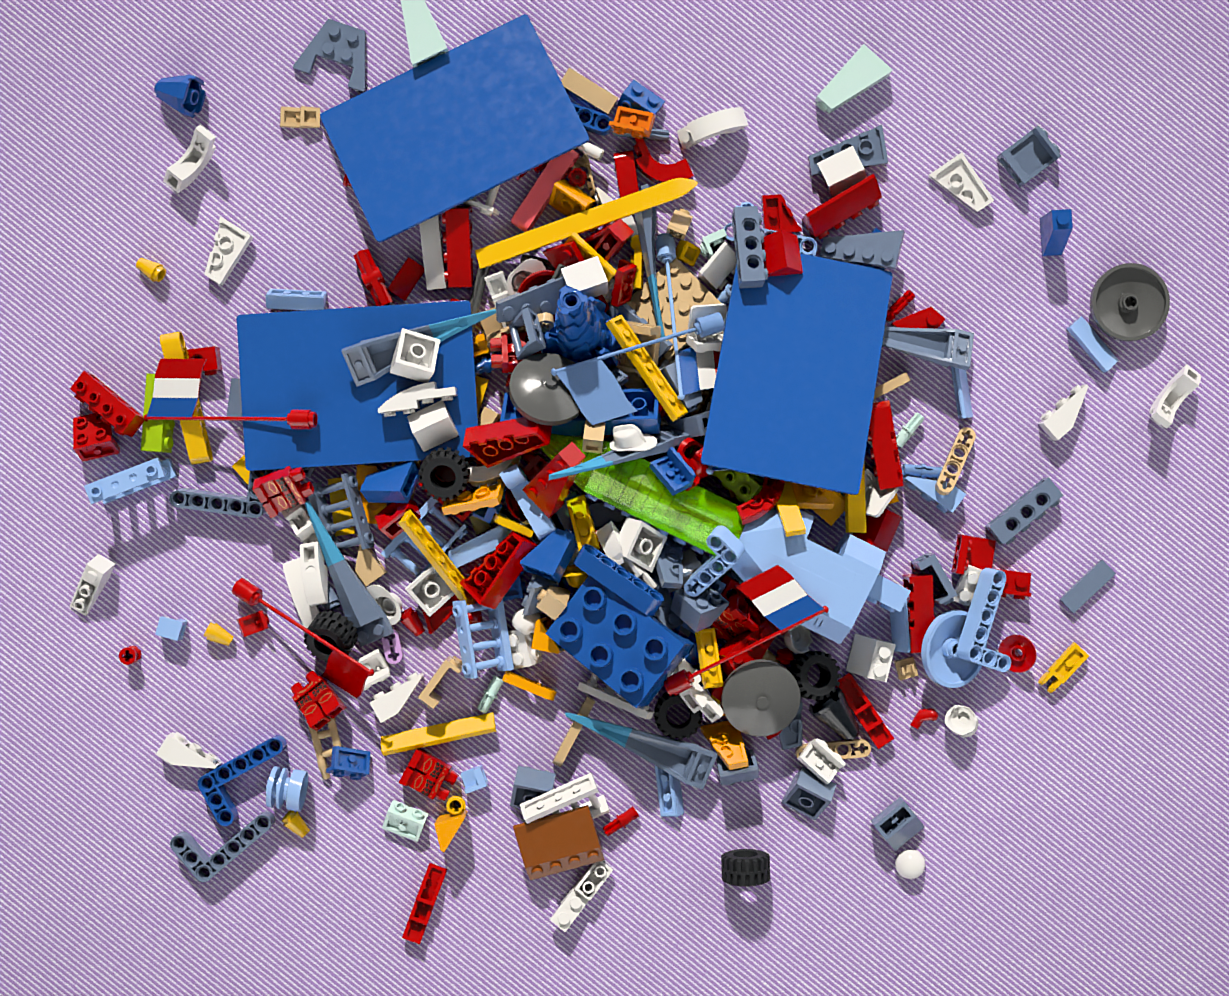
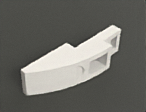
[378,382,458,417]
[596,521,657,589]
[300,533,328,606]
[672,658,724,722]
[549,861,613,932]

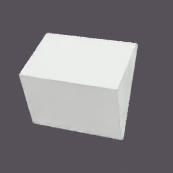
[817,146,867,198]
[561,256,609,298]
[407,400,459,452]
[405,565,454,617]

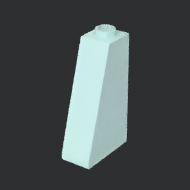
[401,0,448,68]
[815,44,893,113]

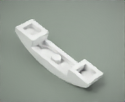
[282,558,321,628]

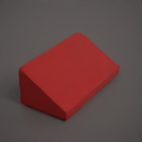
[388,257,425,301]

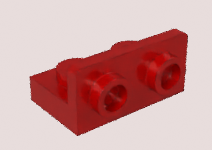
[611,259,637,307]
[992,568,1032,600]

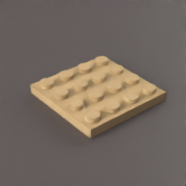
[627,258,722,362]

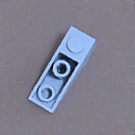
[903,476,966,514]

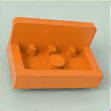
[608,106,656,139]

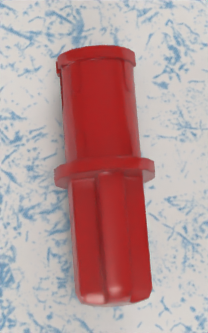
[603,806,639,836]

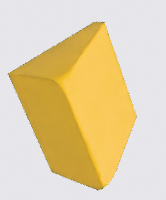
[676,240,700,267]

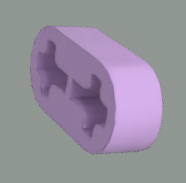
[381,627,403,664]

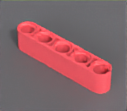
[511,150,579,232]

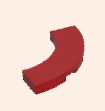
[736,477,785,525]

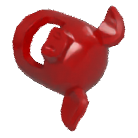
[677,437,708,492]

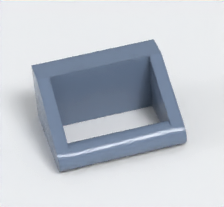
[509,307,546,360]

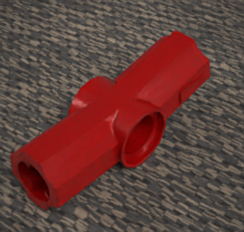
[353,249,393,306]

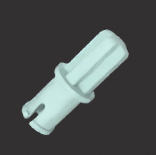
[896,412,924,448]
[477,675,504,713]

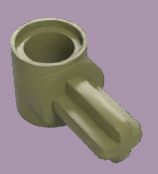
[469,508,508,535]

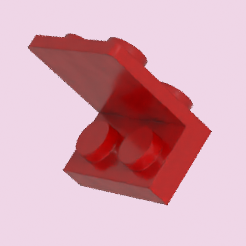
[73,413,120,462]
[951,534,996,574]

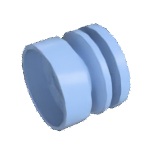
[266,766,309,812]

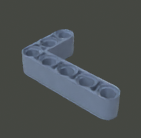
[169,470,272,518]
[170,811,275,882]

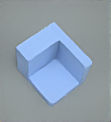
[155,616,188,641]
[461,765,489,794]

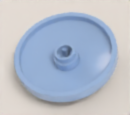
[921,610,987,688]

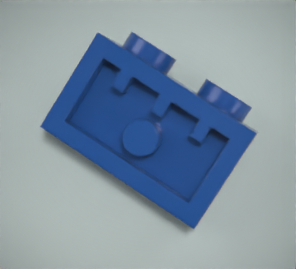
[326,746,370,780]

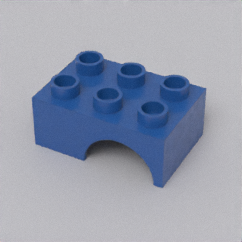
[545,575,694,708]

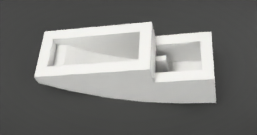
[281,504,315,541]

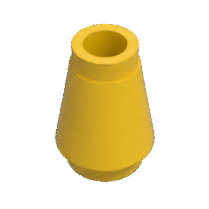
[136,258,166,282]
[203,622,234,646]
[446,796,466,816]
[281,810,310,838]

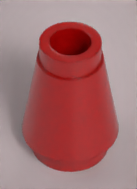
[400,607,425,637]

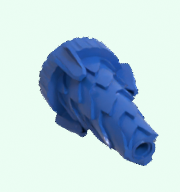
[543,286,621,370]

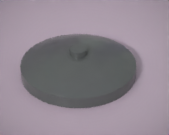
[1090,263,1170,341]
[509,353,581,426]
[721,659,800,737]

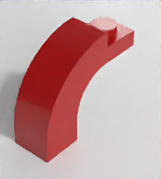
[633,137,694,184]

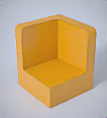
[473,334,491,359]

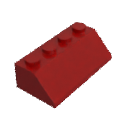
[802,173,882,240]

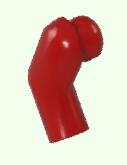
[910,708,938,730]

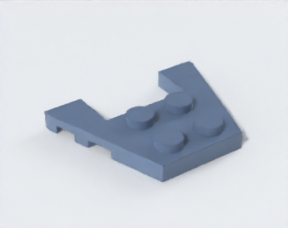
[293,19,366,93]

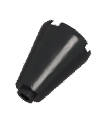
[809,686,859,740]

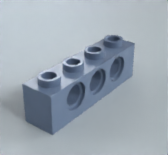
[731,206,768,288]
[985,477,1064,545]

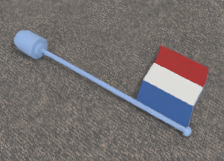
[656,233,720,400]

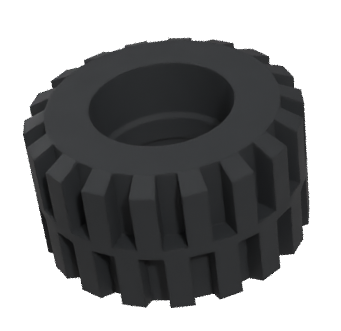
[418,447,470,501]
[304,611,358,663]
[788,650,841,700]
[654,692,703,740]
[721,849,770,887]

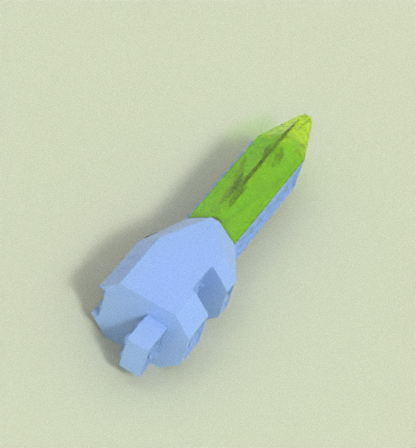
[540,434,911,644]

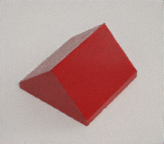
[761,229,803,277]
[852,509,902,552]

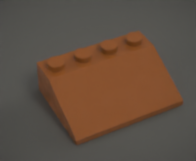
[513,805,605,880]

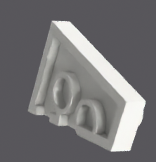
[929,153,994,212]
[204,216,253,286]

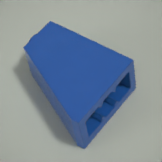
[1039,209,1073,257]
[360,461,420,503]
[520,528,578,583]

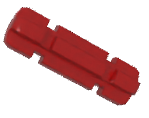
[886,290,915,322]

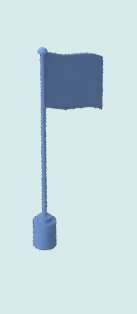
[551,312,725,425]

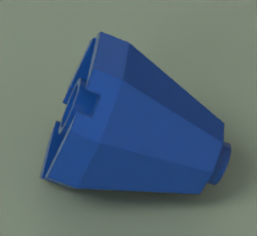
[154,75,206,118]

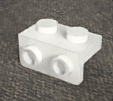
[508,629,542,669]
[356,649,390,691]
[797,738,846,784]

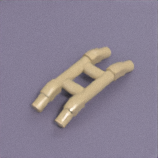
[308,717,342,780]

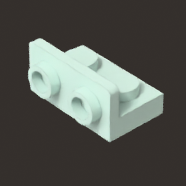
[699,228,727,260]
[382,800,428,842]

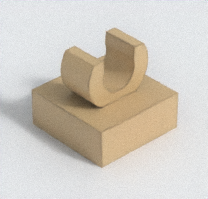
[894,656,919,680]

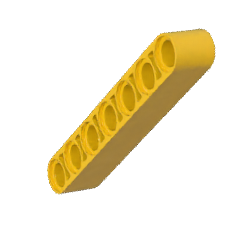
[160,331,213,465]

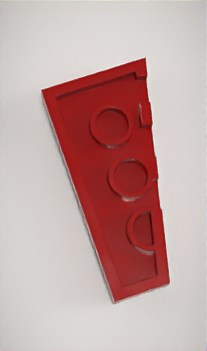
[543,241,609,312]

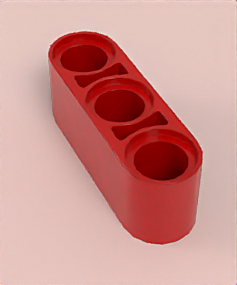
[613,150,639,198]

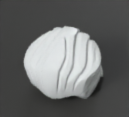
[945,705,978,737]

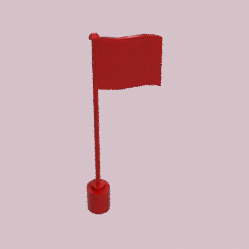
[232,578,374,699]

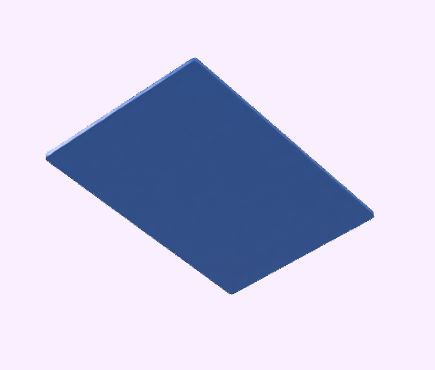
[320,14,590,243]
[701,245,893,495]
[236,300,478,471]

